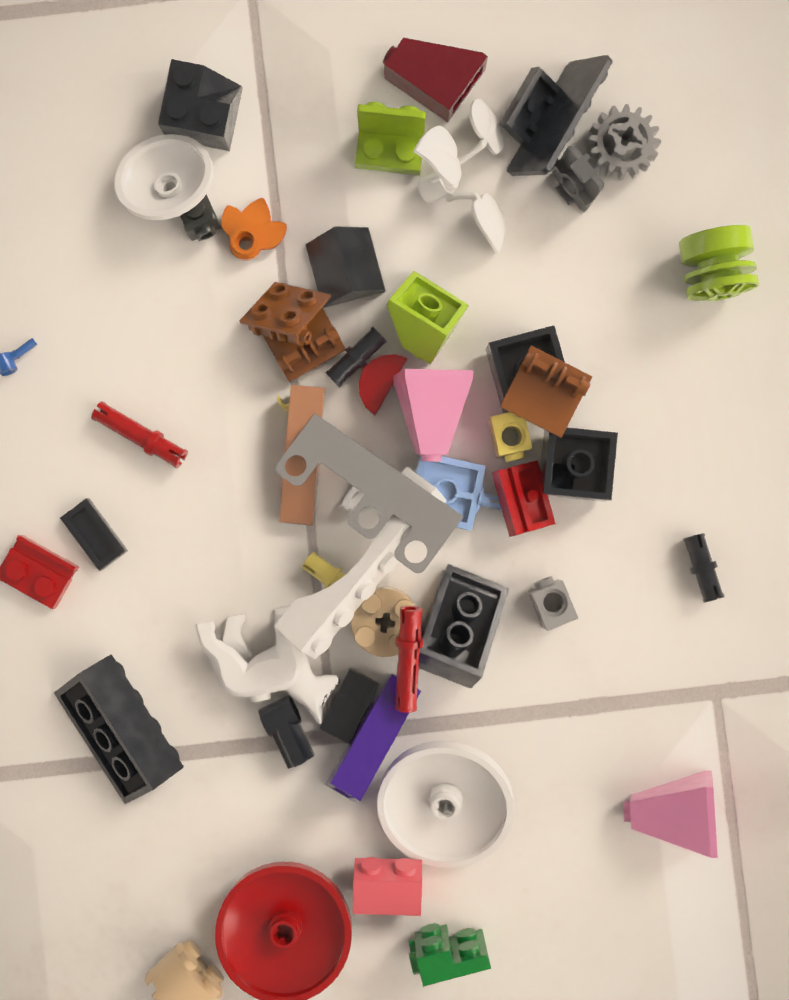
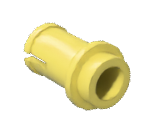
[301,552,345,589]

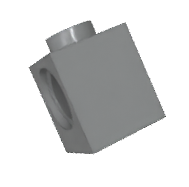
[528,576,579,631]

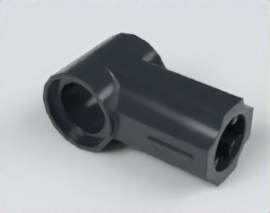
[258,695,315,769]

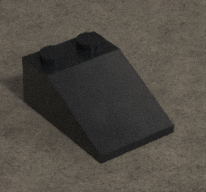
[419,564,509,689]

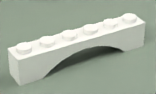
[274,467,447,659]

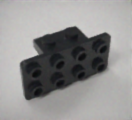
[499,55,613,176]

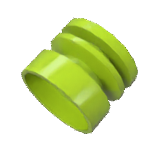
[679,225,760,301]

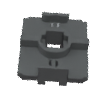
[552,146,604,213]

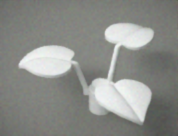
[414,99,505,254]

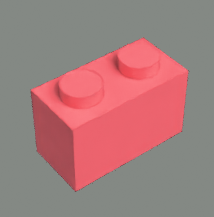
[353,857,422,916]

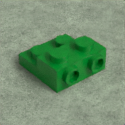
[408,923,491,987]

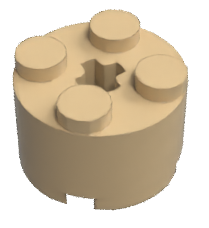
[351,587,415,657]
[145,939,224,1000]

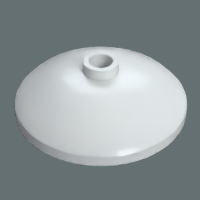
[114,134,214,220]

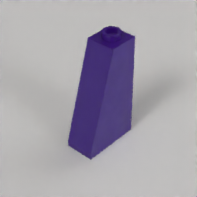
[325,674,421,802]

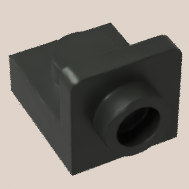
[180,194,222,241]

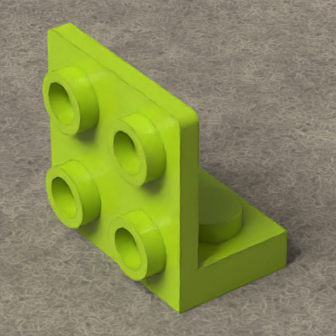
[355,102,426,175]

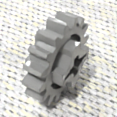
[587,104,661,180]

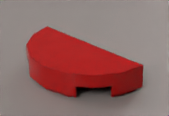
[359,354,408,416]

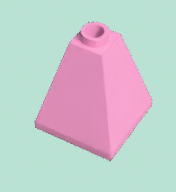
[393,369,473,462]
[623,771,718,858]

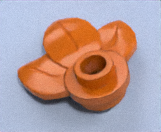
[221,198,287,261]

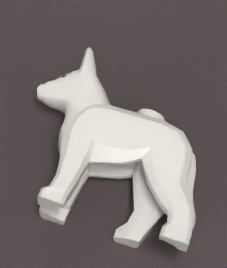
[195,604,340,724]

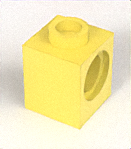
[488,412,532,462]

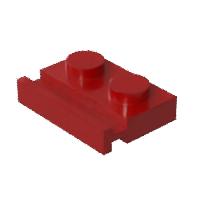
[491,460,556,537]
[0,535,79,609]

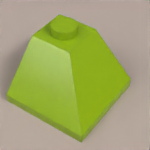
[386,271,469,365]

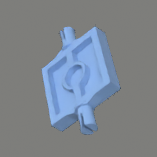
[415,455,501,531]

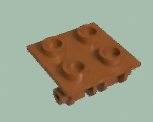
[239,282,331,346]
[263,308,346,382]
[500,345,593,438]

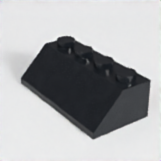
[54,654,184,804]

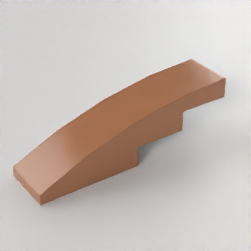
[279,385,325,526]

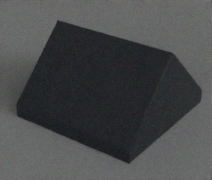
[305,226,386,308]

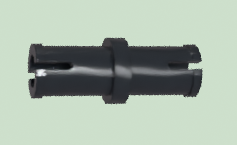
[325,326,387,388]
[683,533,725,603]

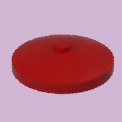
[215,861,352,1000]

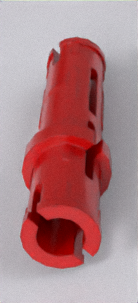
[91,401,188,469]
[395,605,424,713]

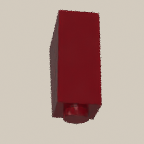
[383,37,488,123]

